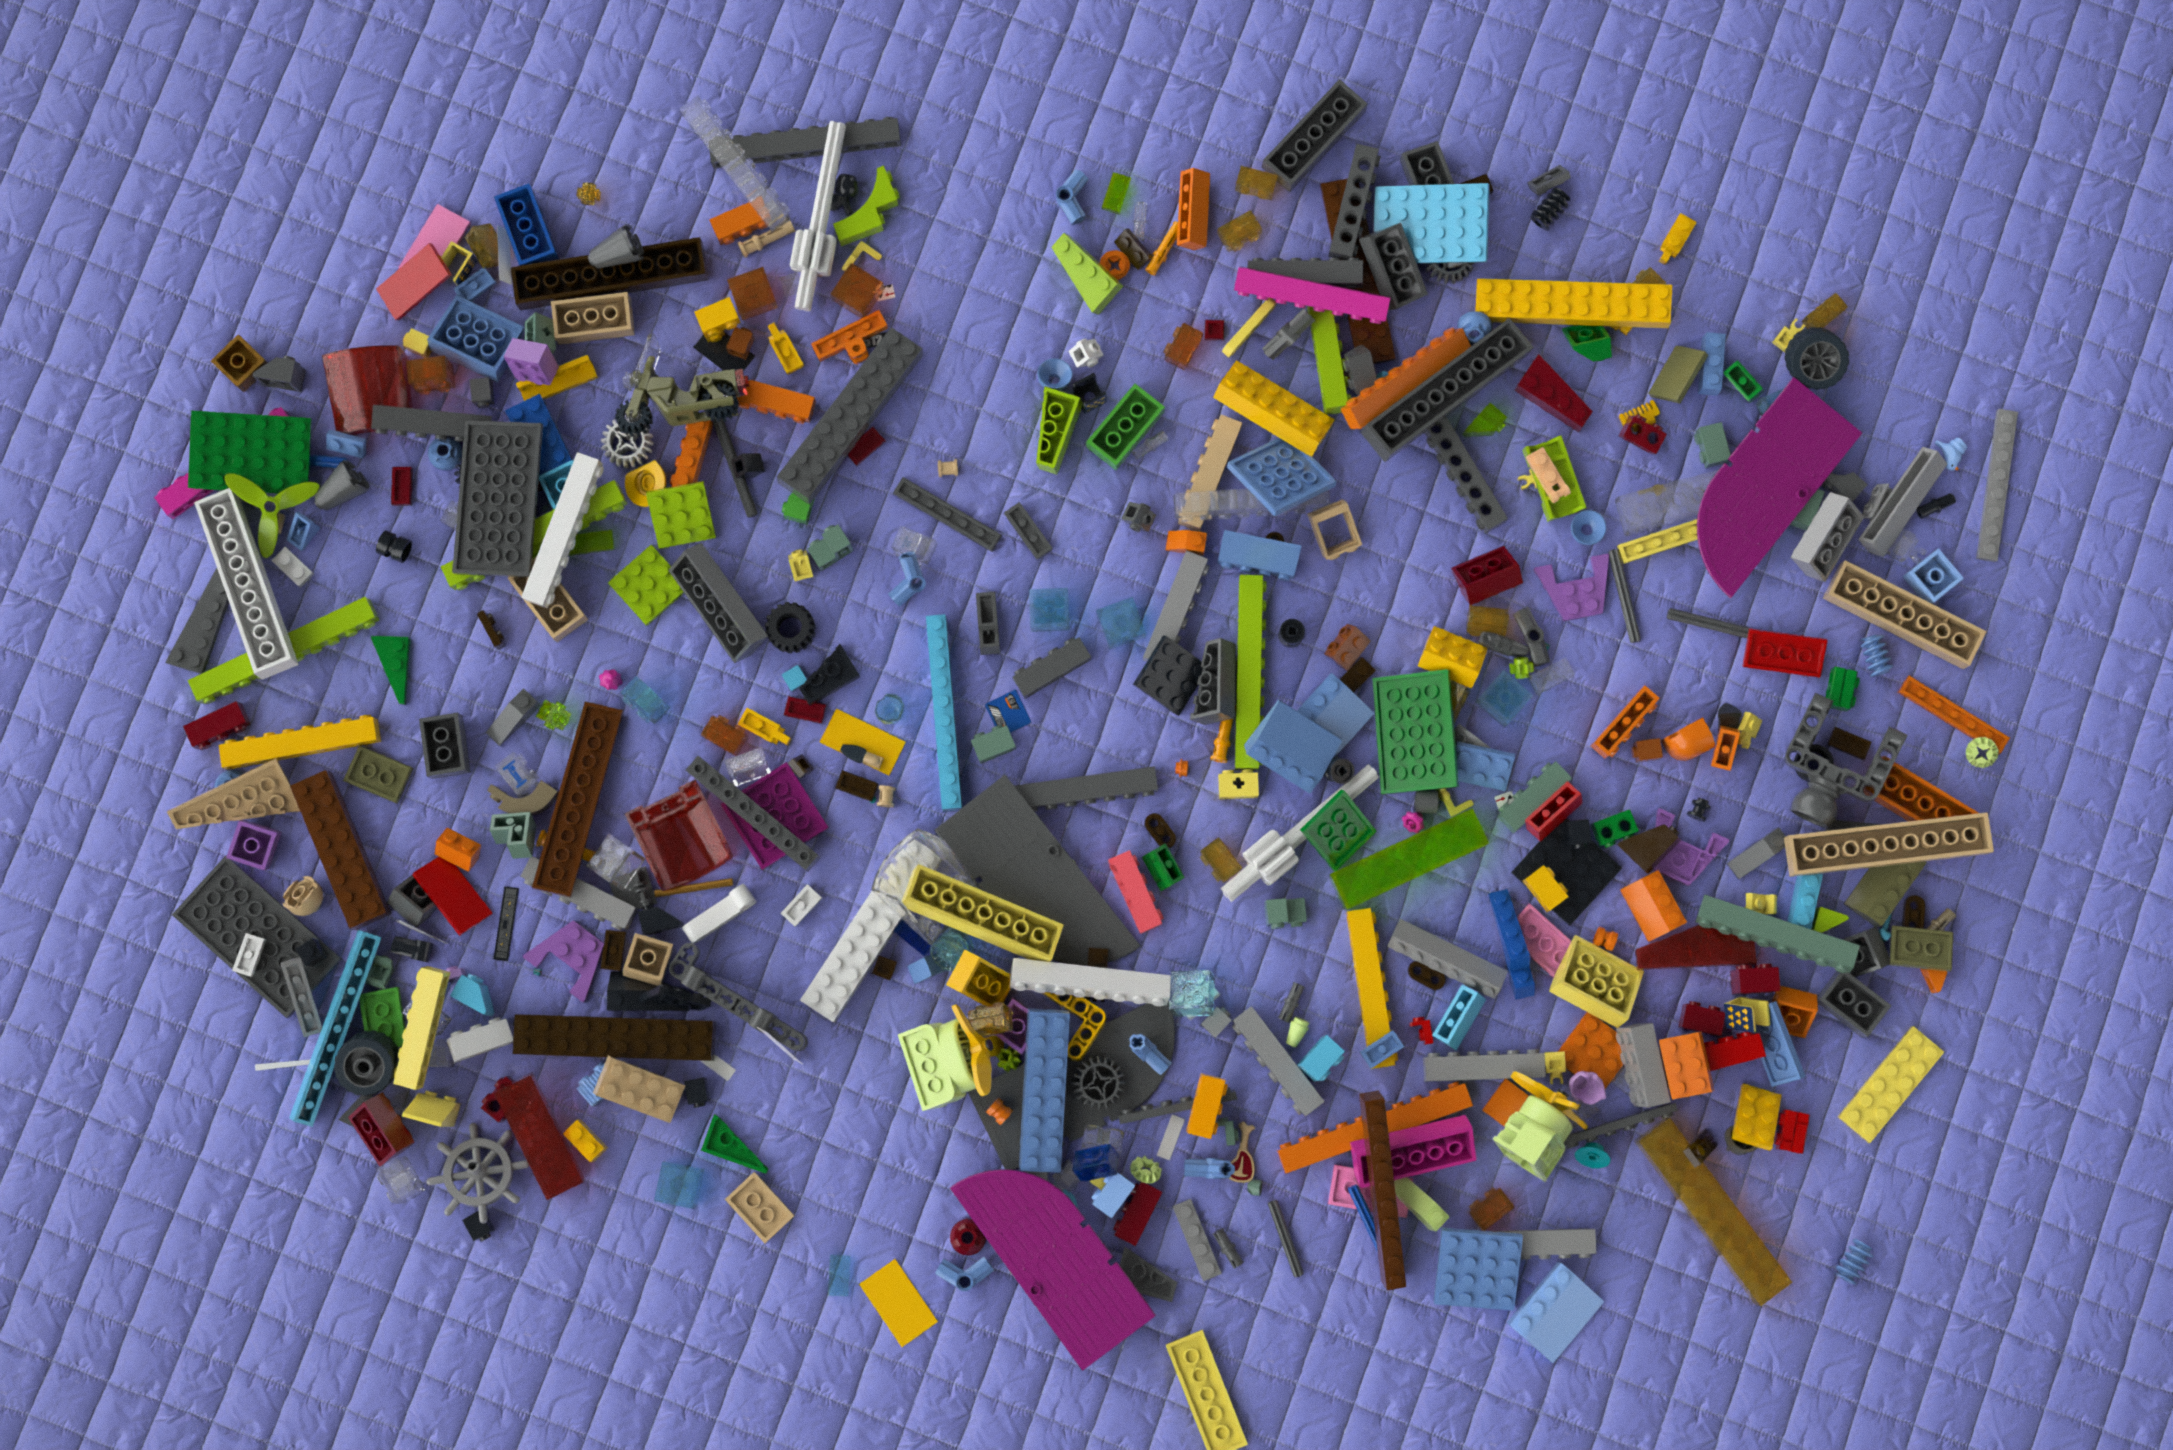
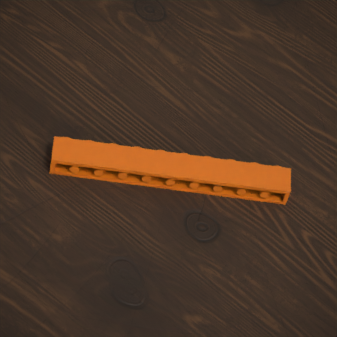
[1276,1081,1473,1173]

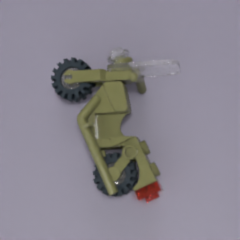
[615,333,750,437]

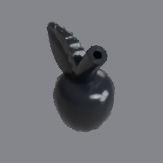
[830,174,858,216]

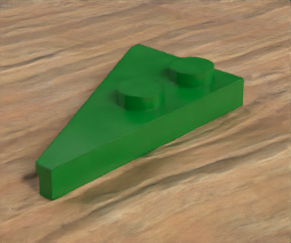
[371,636,410,705]
[701,1114,769,1174]

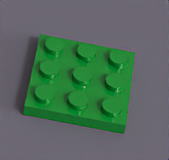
[1300,789,1377,872]

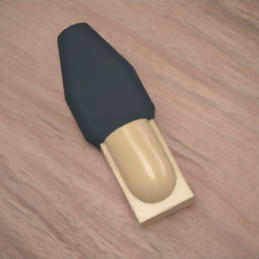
[840,744,884,769]

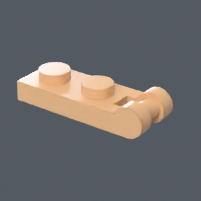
[1525,447,1571,503]

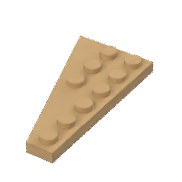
[167,758,300,829]

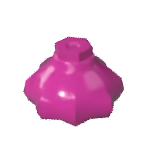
[598,669,623,690]
[1402,811,1425,834]

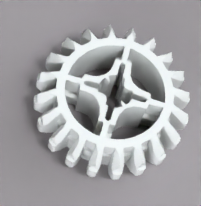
[601,416,654,468]

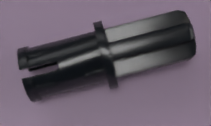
[1916,493,1956,519]

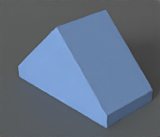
[287,511,320,551]
[907,951,951,984]

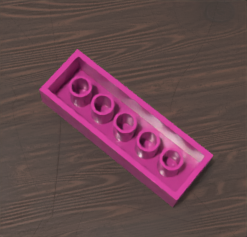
[1350,1115,1476,1188]

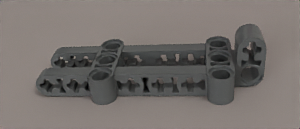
[669,943,808,1051]

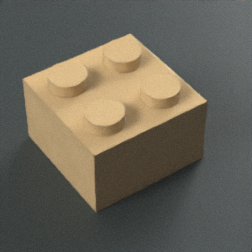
[623,933,673,986]

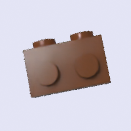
[1324,624,1371,671]

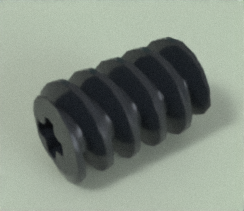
[1530,187,1570,231]

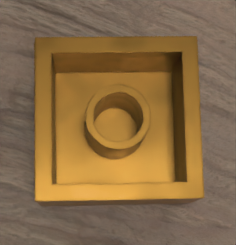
[211,334,268,392]

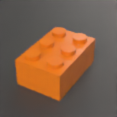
[1659,1031,1715,1100]

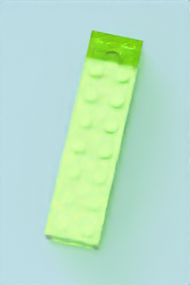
[1328,808,1490,911]

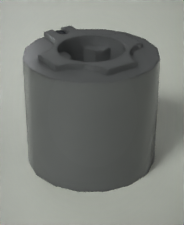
[1414,790,1438,814]

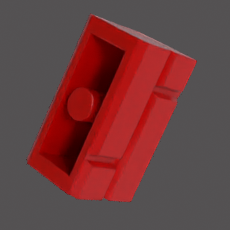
[1774,1110,1810,1154]

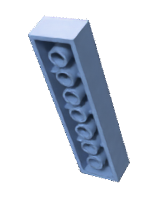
[1019,1008,1070,1173]

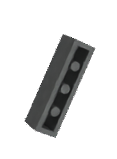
[1012,637,1091,699]

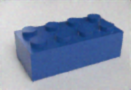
[493,183,560,266]
[505,394,574,476]

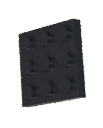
[1133,635,1203,716]

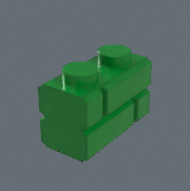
[1723,360,1765,403]
[1825,667,1860,712]
[1141,843,1185,891]

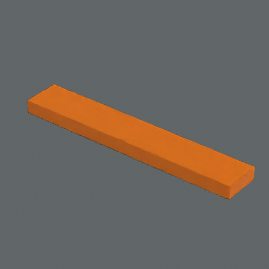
[1897,675,2010,755]

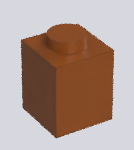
[726,327,755,360]
[1631,738,1663,763]

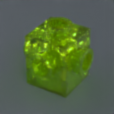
[535,700,572,731]

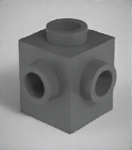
[1121,502,1156,532]

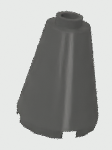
[588,224,644,268]
[314,460,369,511]

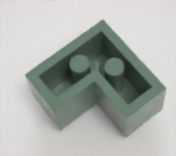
[807,525,854,571]
[490,812,537,859]
[1264,898,1307,929]

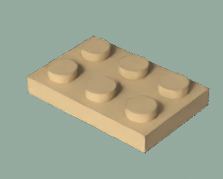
[725,1172,795,1243]

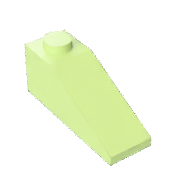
[1394,1177,1450,1231]

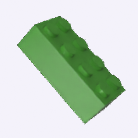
[1086,383,1165,471]

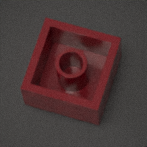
[1730,963,1781,995]

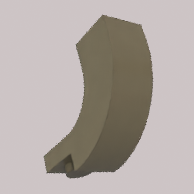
[487,780,559,816]

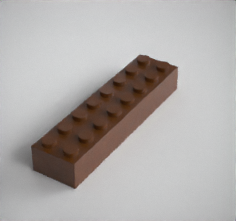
[290,770,392,930]

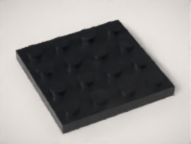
[1511,818,1622,926]

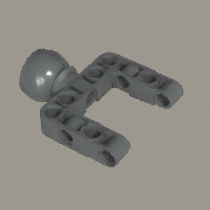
[1784,693,1907,828]

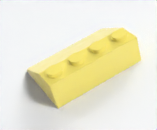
[1549,935,1644,1028]

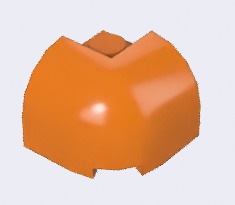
[1661,717,1715,761]

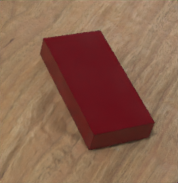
[847,426,886,466]
[391,467,413,506]
[784,696,827,724]

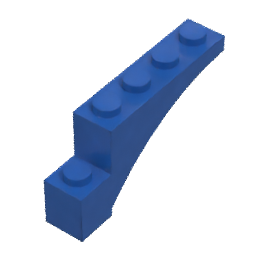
[1488,889,1535,1000]

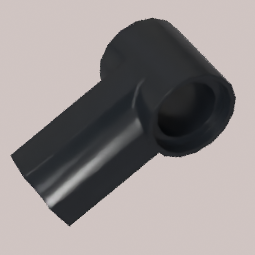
[391,936,433,963]

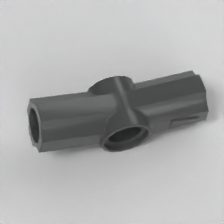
[1262,309,1315,360]
[1513,607,1550,667]

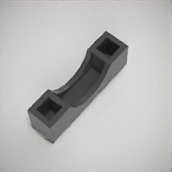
[1822,472,1868,502]

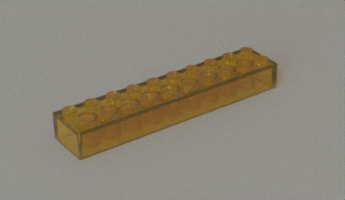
[1634,1118,1793,1306]

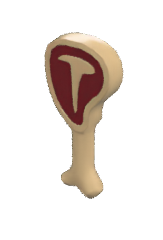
[1229,1121,1255,1183]

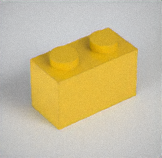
[1523,865,1568,912]
[563,1119,608,1162]

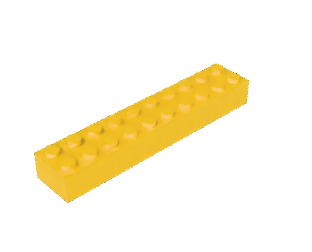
[1475,279,1672,328]

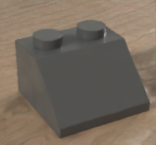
[1343,345,1377,395]
[253,356,306,392]
[387,875,437,928]
[1841,926,1890,977]

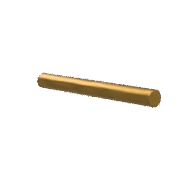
[654,878,733,897]

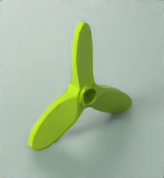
[225,473,320,558]

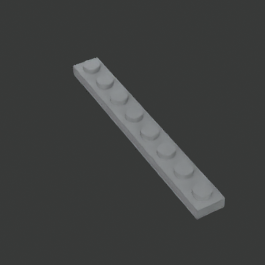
[1976,409,2018,562]

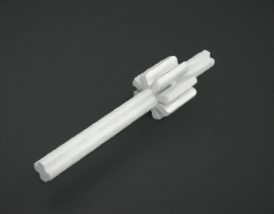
[790,121,846,312]
[1220,764,1379,902]

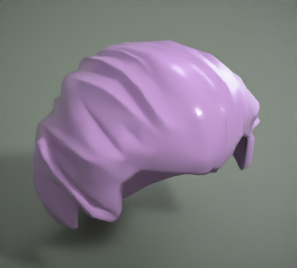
[1569,1071,1606,1105]

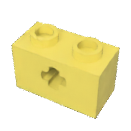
[1218,769,1259,799]

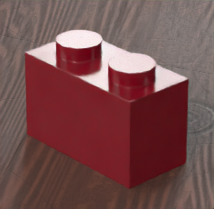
[1678,1001,1725,1036]

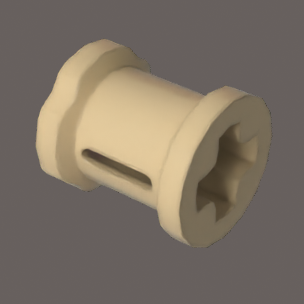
[938,459,958,477]
[877,785,896,808]

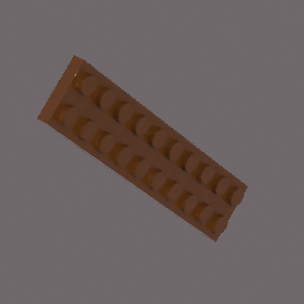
[1320,179,1396,364]
[532,701,624,898]

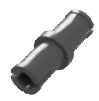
[1278,982,1305,1023]
[1212,1228,1244,1269]

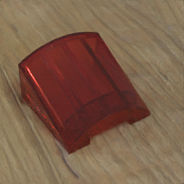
[322,345,412,436]
[624,779,733,891]

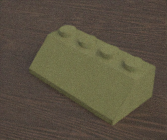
[1844,861,1927,927]

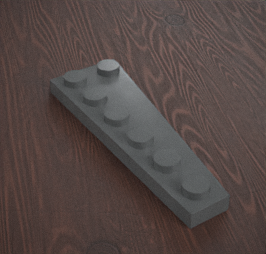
[165,568,229,674]

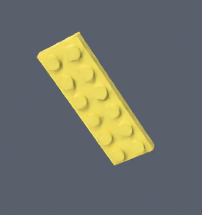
[1837,1026,1944,1143]
[1165,1330,1248,1450]

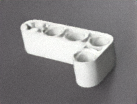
[682,884,757,944]

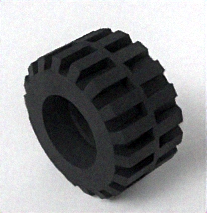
[765,602,816,654]

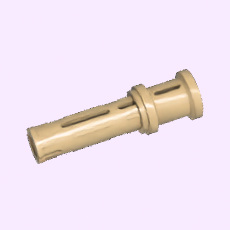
[738,221,795,258]

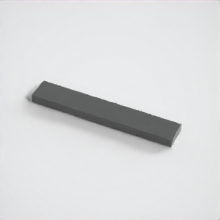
[893,477,1002,552]

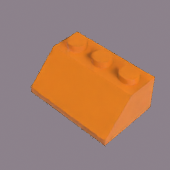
[1620,870,1687,942]

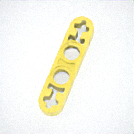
[1222,298,1278,358]

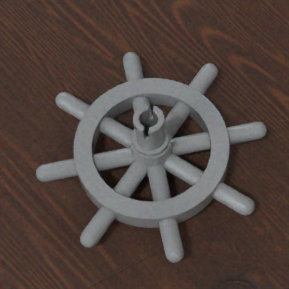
[427,1123,530,1223]

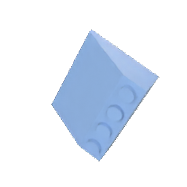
[1507,1262,1604,1363]

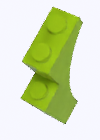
[833,165,900,247]

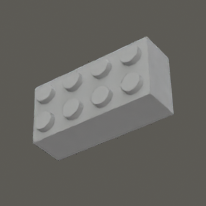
[1791,492,1864,582]
[1616,1023,1671,1108]

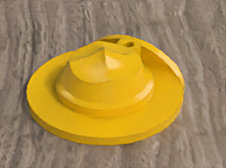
[625,460,666,507]

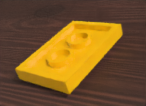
[1731,1083,1782,1151]

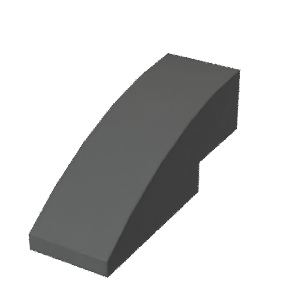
[976,591,1000,655]

